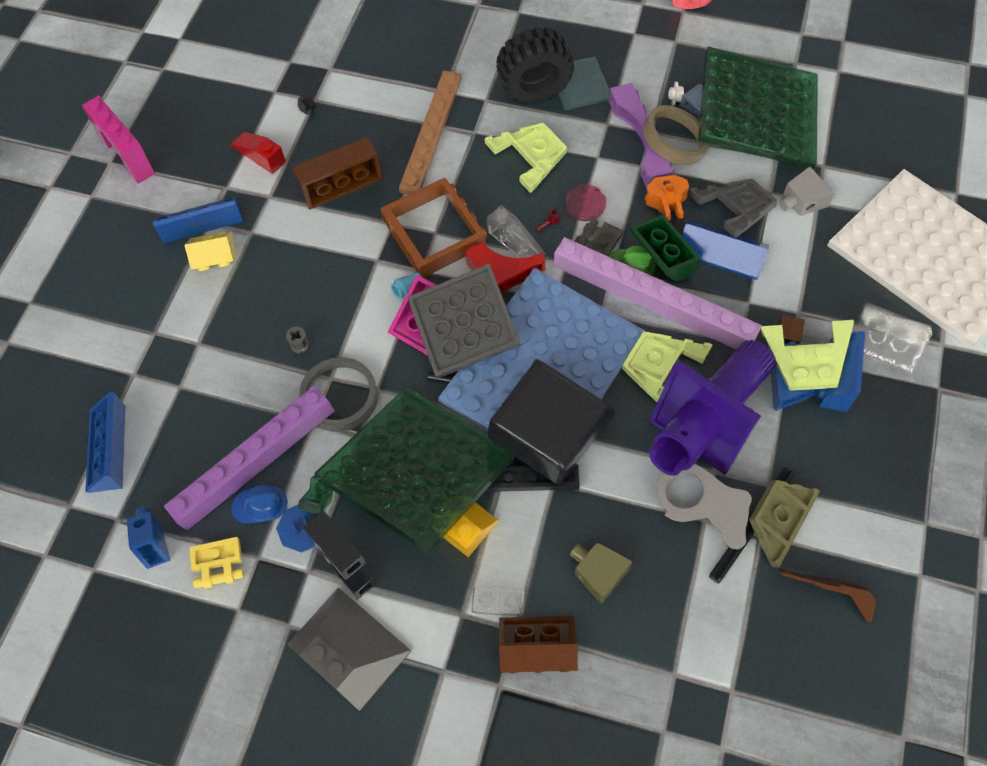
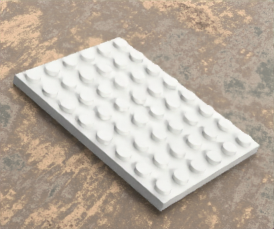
[827,169,987,348]

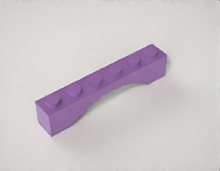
[609,83,674,187]

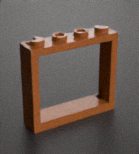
[380,177,487,277]

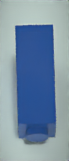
[771,341,819,411]

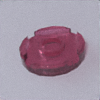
[565,185,606,221]

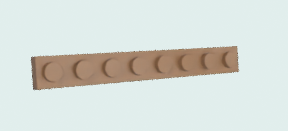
[399,70,462,195]

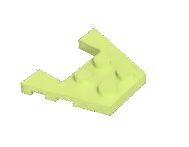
[485,122,567,193]
[761,320,854,391]
[622,331,712,402]

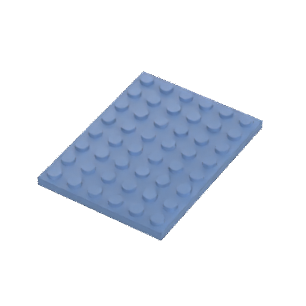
[438,268,645,431]

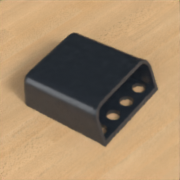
[487,359,615,483]

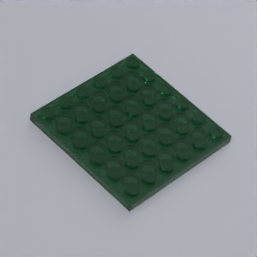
[698,46,818,169]
[314,387,516,554]

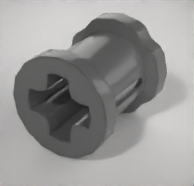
[286,327,310,354]

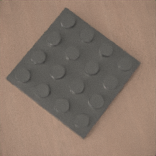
[408,264,521,379]

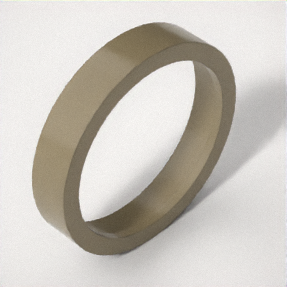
[643,105,709,165]

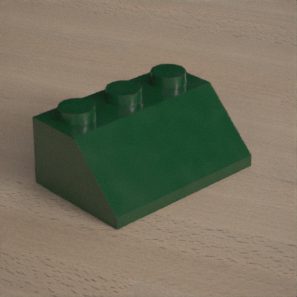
[629,214,701,282]

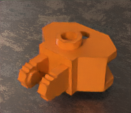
[645,175,689,221]

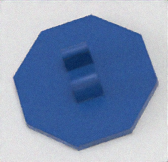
[276,503,321,553]

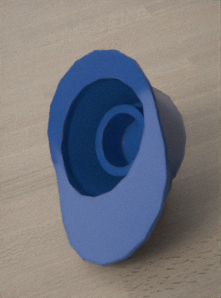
[231,484,288,524]

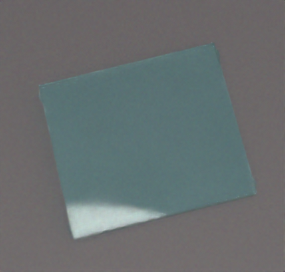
[558,57,610,110]

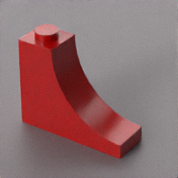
[465,242,546,294]

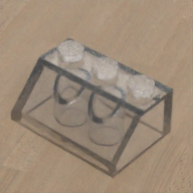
[852,302,932,372]

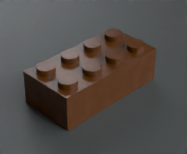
[292,137,383,210]

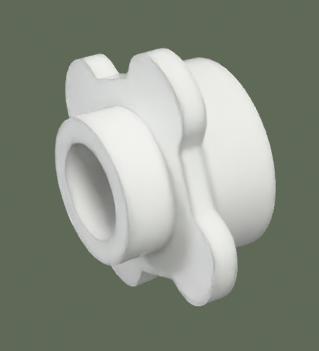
[668,82,684,106]

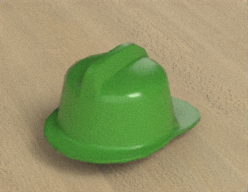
[608,245,656,276]

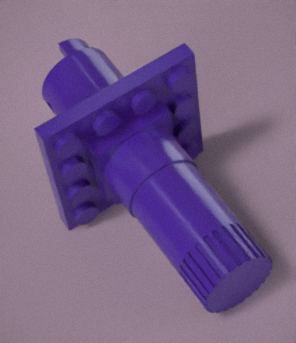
[649,340,776,476]

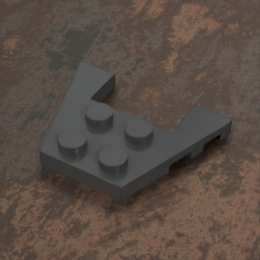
[689,179,777,238]

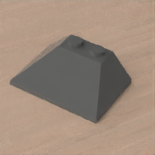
[287,587,411,711]

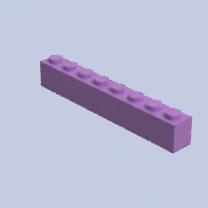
[164,385,335,531]

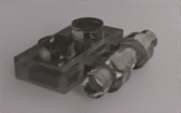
[574,218,623,256]

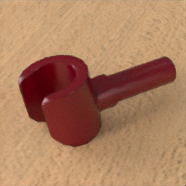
[535,208,561,232]

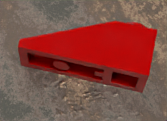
[230,132,286,175]

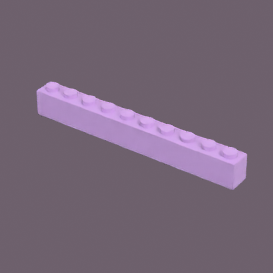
[554,237,762,349]

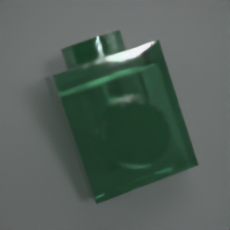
[298,475,334,514]

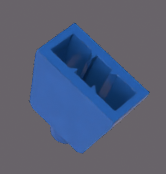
[127,507,170,569]

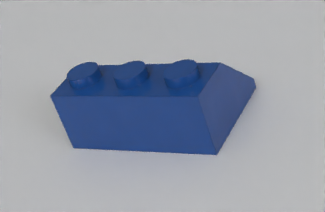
[817,331,865,412]

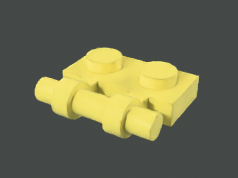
[189,537,244,589]

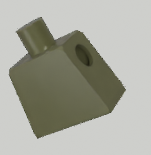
[570,543,632,604]

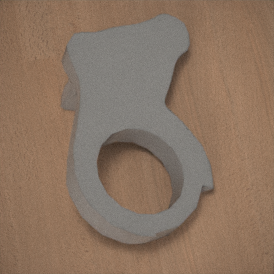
[657,464,752,549]

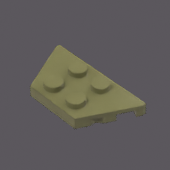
[749,480,820,567]

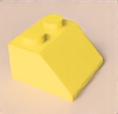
[184,230,235,271]

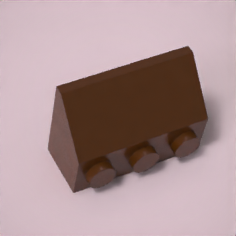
[499,616,578,674]

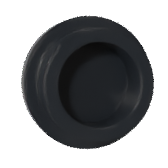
[297,95,315,115]

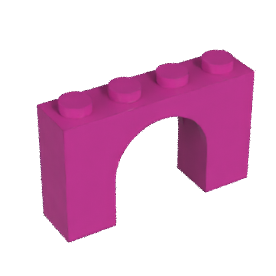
[82,95,155,184]

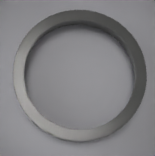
[300,357,378,432]

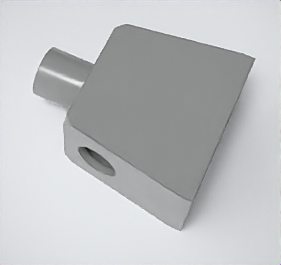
[779,167,835,216]

